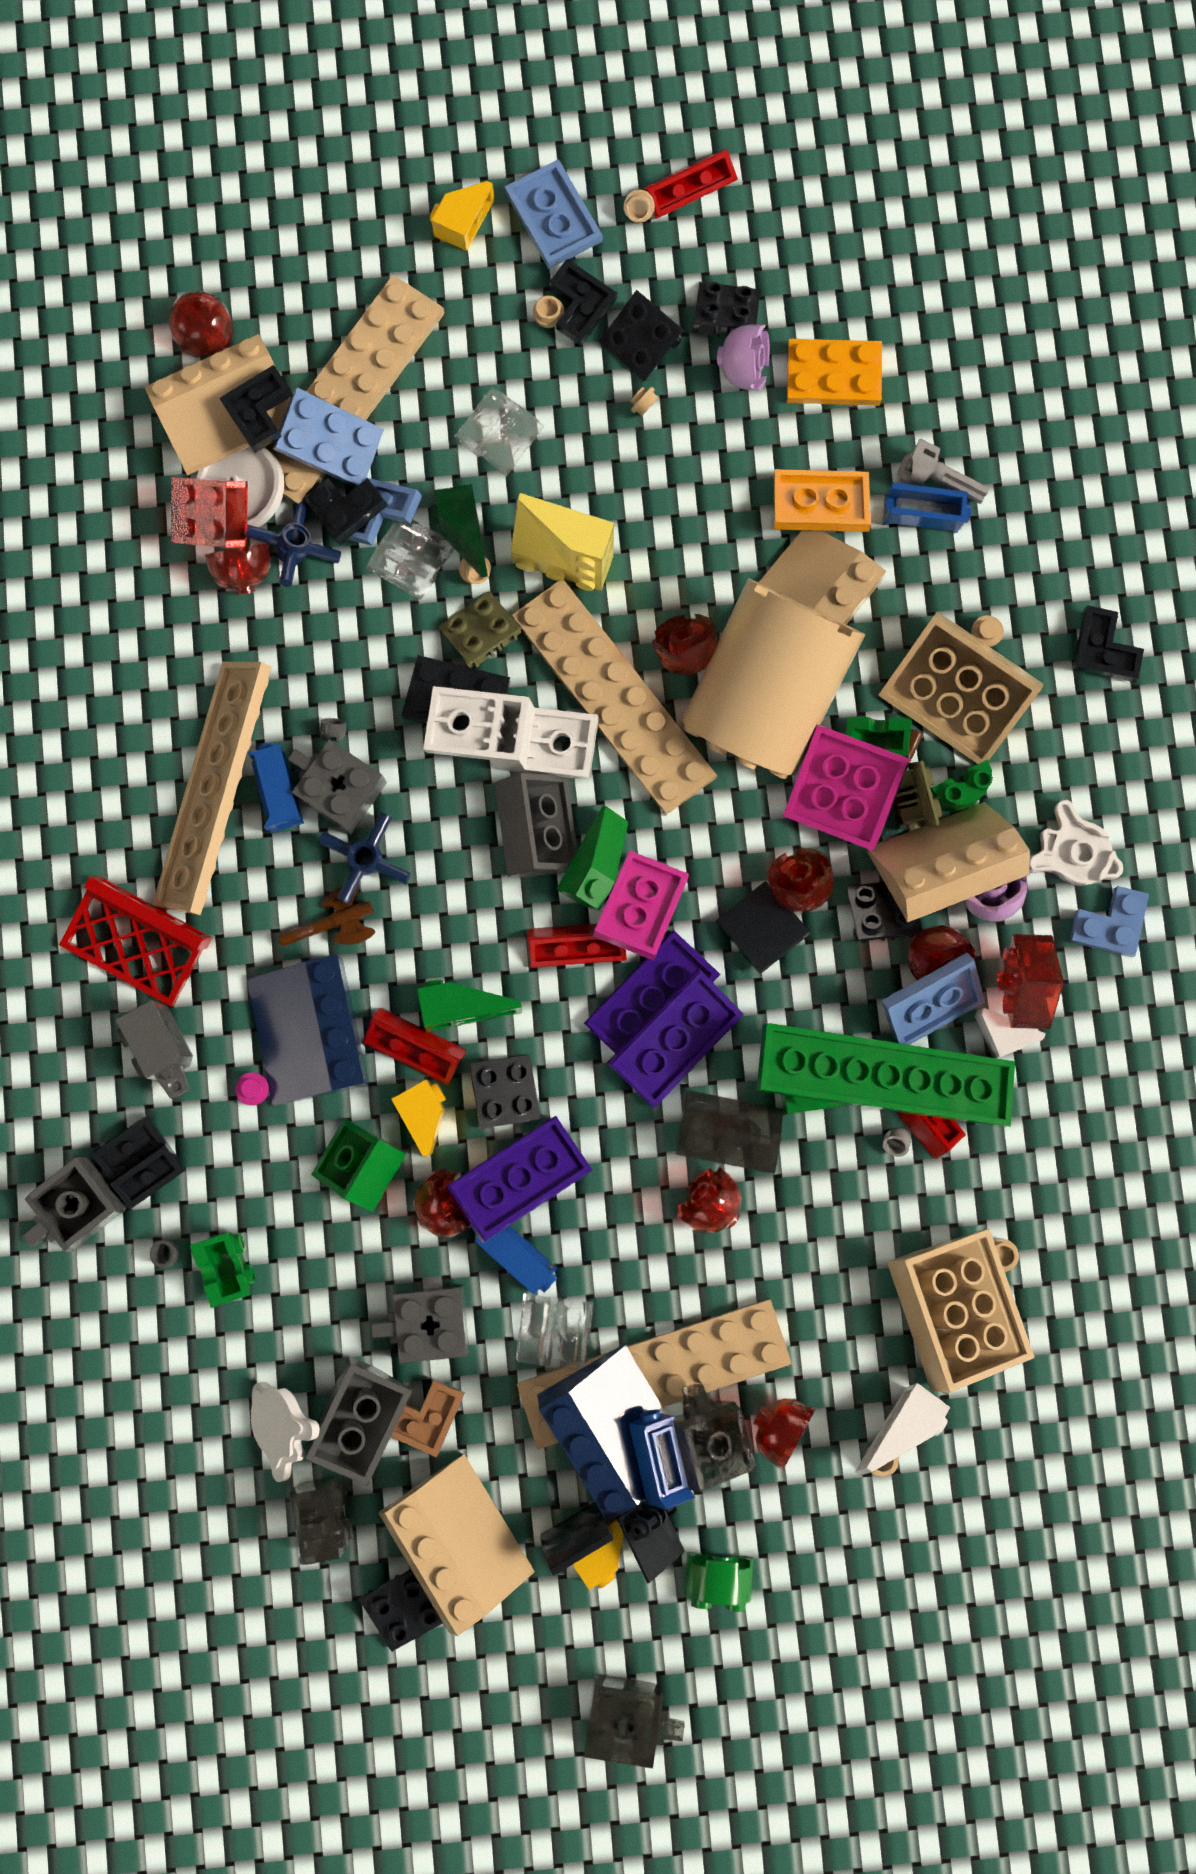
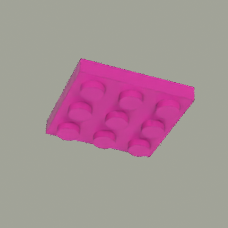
[783,725,910,851]

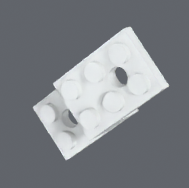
[423,686,599,780]

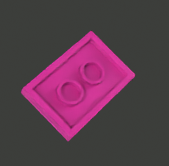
[593,850,689,961]

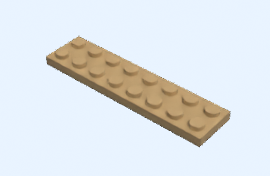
[265,275,445,504]
[512,580,717,816]
[152,662,271,915]
[517,1298,792,1450]

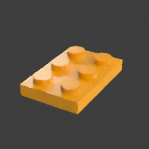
[787,339,882,406]
[773,469,871,532]

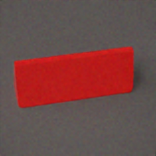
[641,149,738,219]
[527,924,627,968]
[362,1008,466,1086]
[895,1111,966,1159]

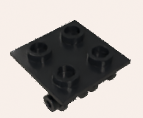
[693,281,760,337]
[599,290,683,381]
[846,882,923,944]
[469,1055,541,1129]
[617,1498,685,1584]
[359,1569,443,1652]

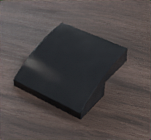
[716,880,810,974]
[91,1114,185,1210]
[540,1501,614,1576]

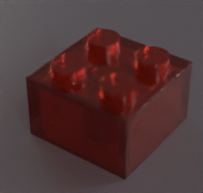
[171,477,248,548]
[998,934,1064,1029]

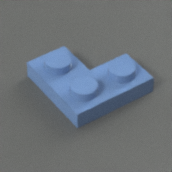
[347,477,422,546]
[1069,886,1149,958]

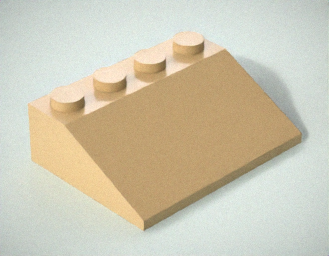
[144,334,291,476]
[728,530,886,625]
[878,612,1043,764]
[867,802,1030,922]
[887,1229,1035,1393]
[378,1454,535,1636]

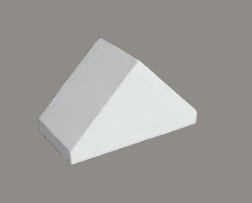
[975,1008,1046,1058]

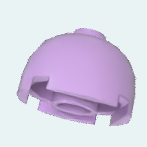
[717,324,770,390]
[963,876,1027,922]

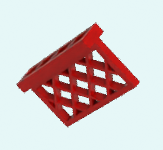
[59,876,213,1007]

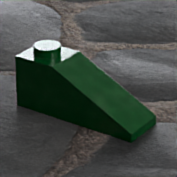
[430,484,488,577]

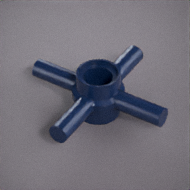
[245,502,341,587]
[318,812,411,904]

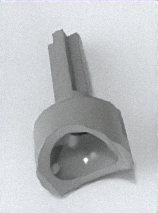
[898,439,989,504]

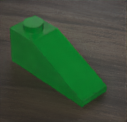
[556,805,629,910]
[417,980,522,1032]

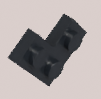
[549,259,618,346]
[219,365,293,453]
[304,478,388,545]
[1072,605,1144,682]

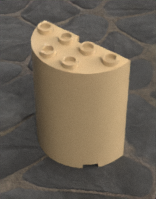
[681,578,866,779]

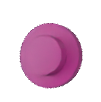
[235,1073,269,1106]

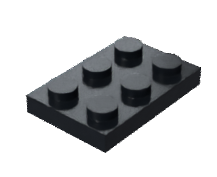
[402,655,511,731]

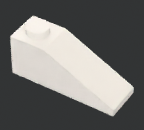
[855,1383,950,1475]

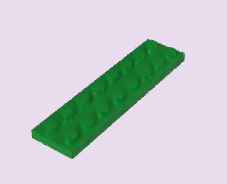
[756,1023,1015,1127]

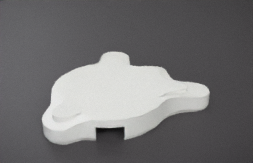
[1030,800,1123,886]
[251,1382,320,1482]

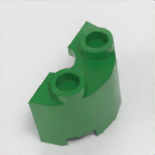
[846,717,912,758]
[931,759,993,813]
[189,1232,256,1308]
[684,1552,754,1612]

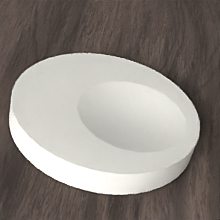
[195,447,284,533]

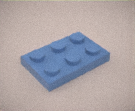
[504,159,603,269]
[273,388,384,487]
[882,953,985,1045]

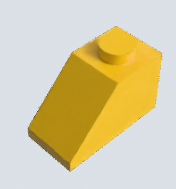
[430,181,494,252]
[391,1079,446,1157]
[573,1513,624,1591]

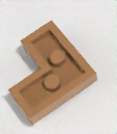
[391,1379,465,1458]

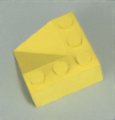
[511,493,614,591]

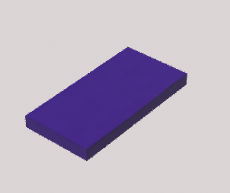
[584,930,721,1053]
[607,968,744,1108]
[445,1116,592,1244]

